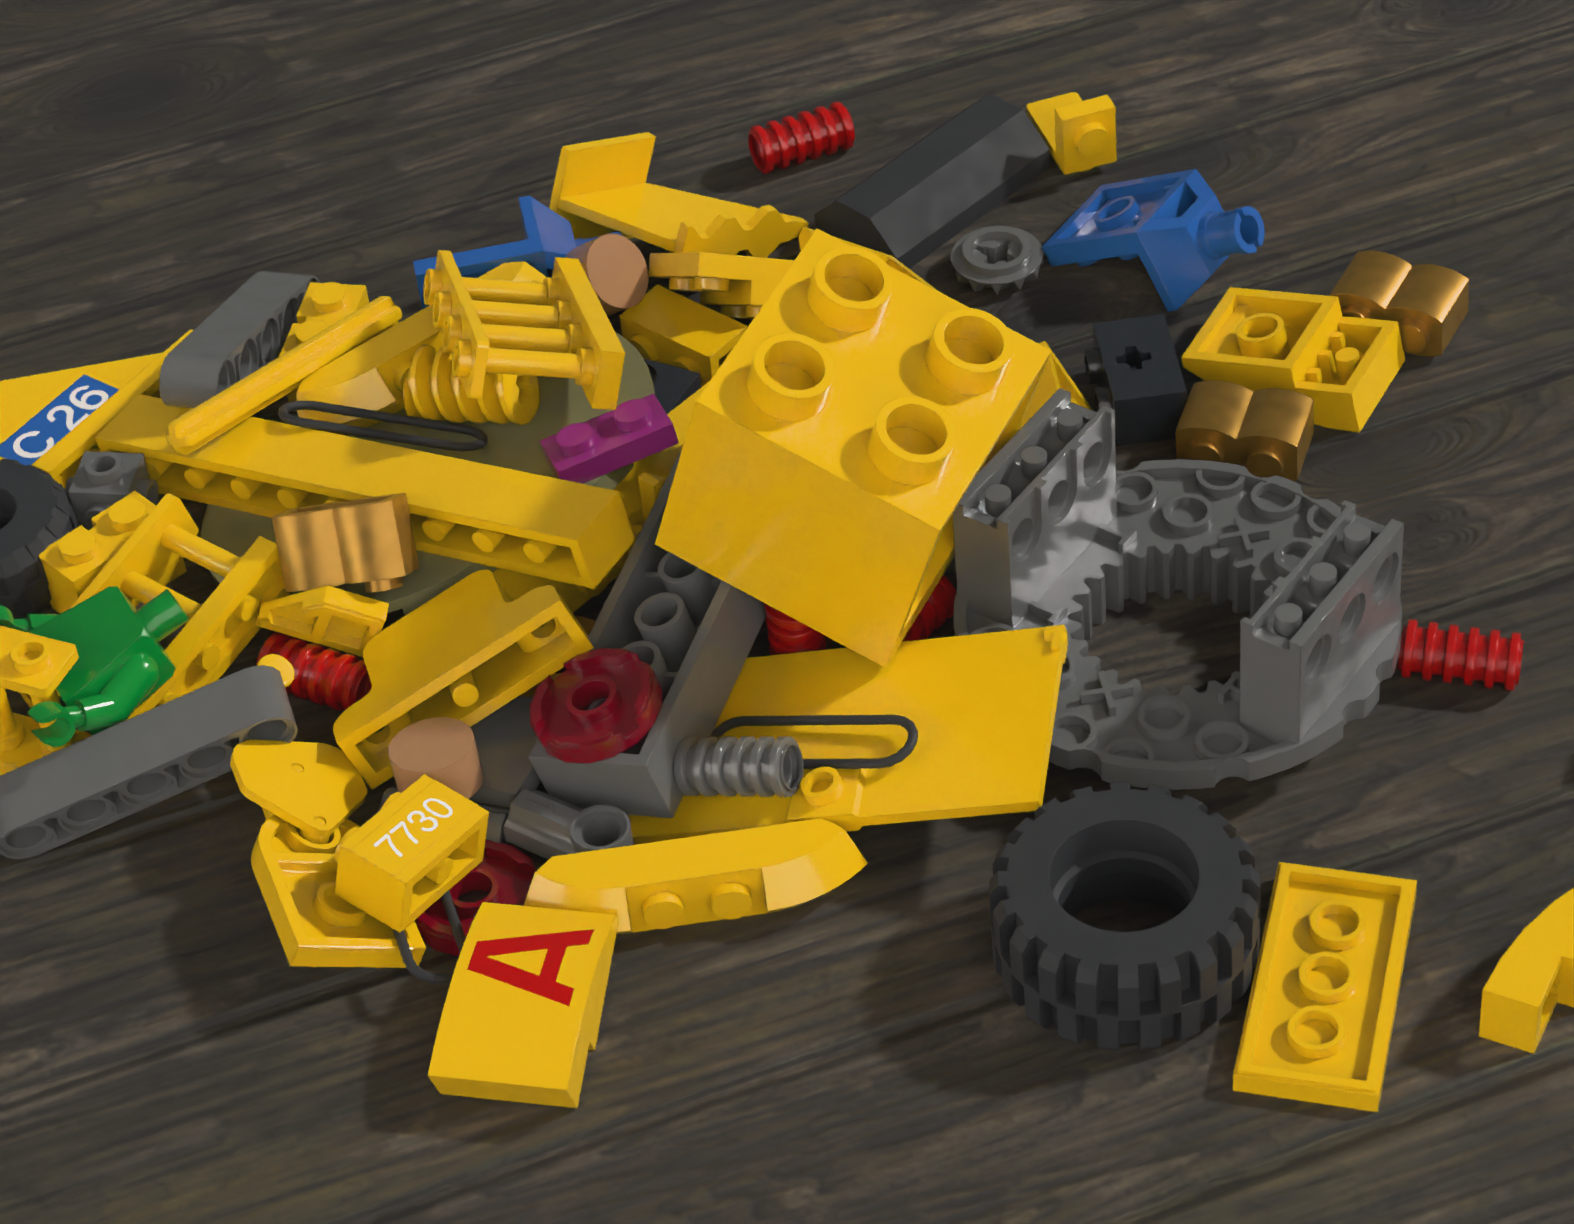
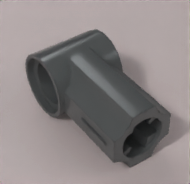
[503,788,634,860]

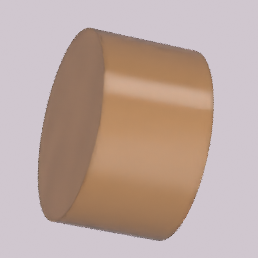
[565,234,649,317]
[388,717,484,799]

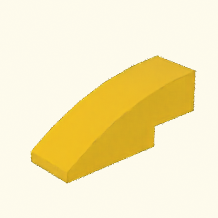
[1479,888,1574,1054]

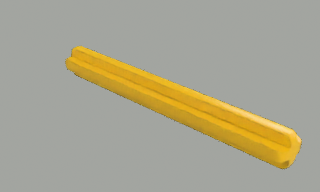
[165,296,402,455]

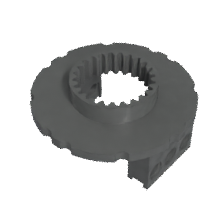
[953,388,1404,790]

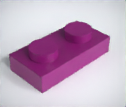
[540,393,679,484]

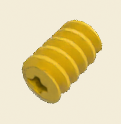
[403,345,540,425]

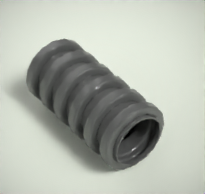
[674,737,803,797]

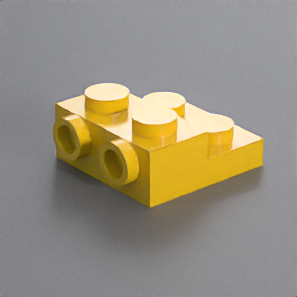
[649,252,794,320]

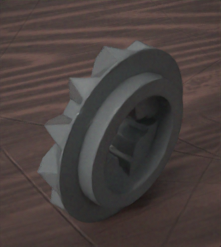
[951,226,1044,294]

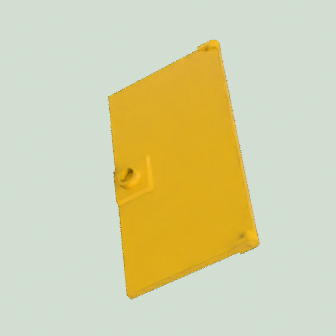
[627,624,1068,845]

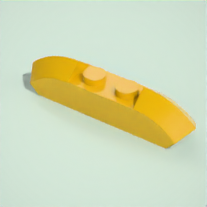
[296,261,546,435]
[524,818,868,934]

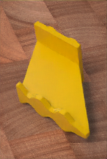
[549,132,809,258]

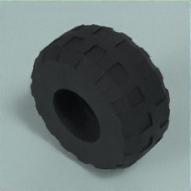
[0,459,79,626]

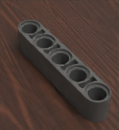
[160,270,320,408]
[0,665,298,859]

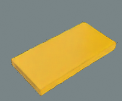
[1233,862,1417,1112]

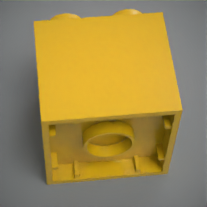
[655,228,1052,668]

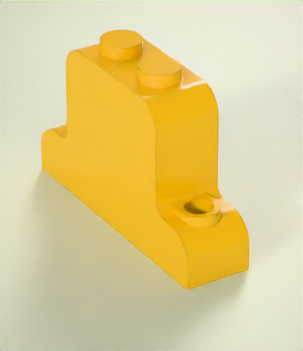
[333,569,594,790]

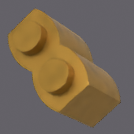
[1329,251,1469,357]
[1176,380,1314,481]
[272,493,420,592]

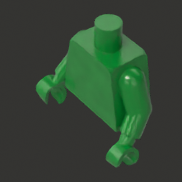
[0,586,190,747]

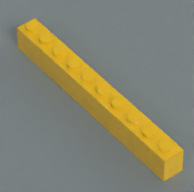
[94,394,635,589]

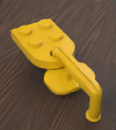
[230,654,426,968]

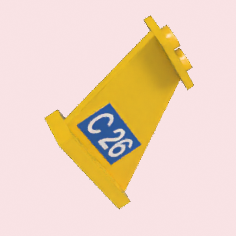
[0,329,193,489]

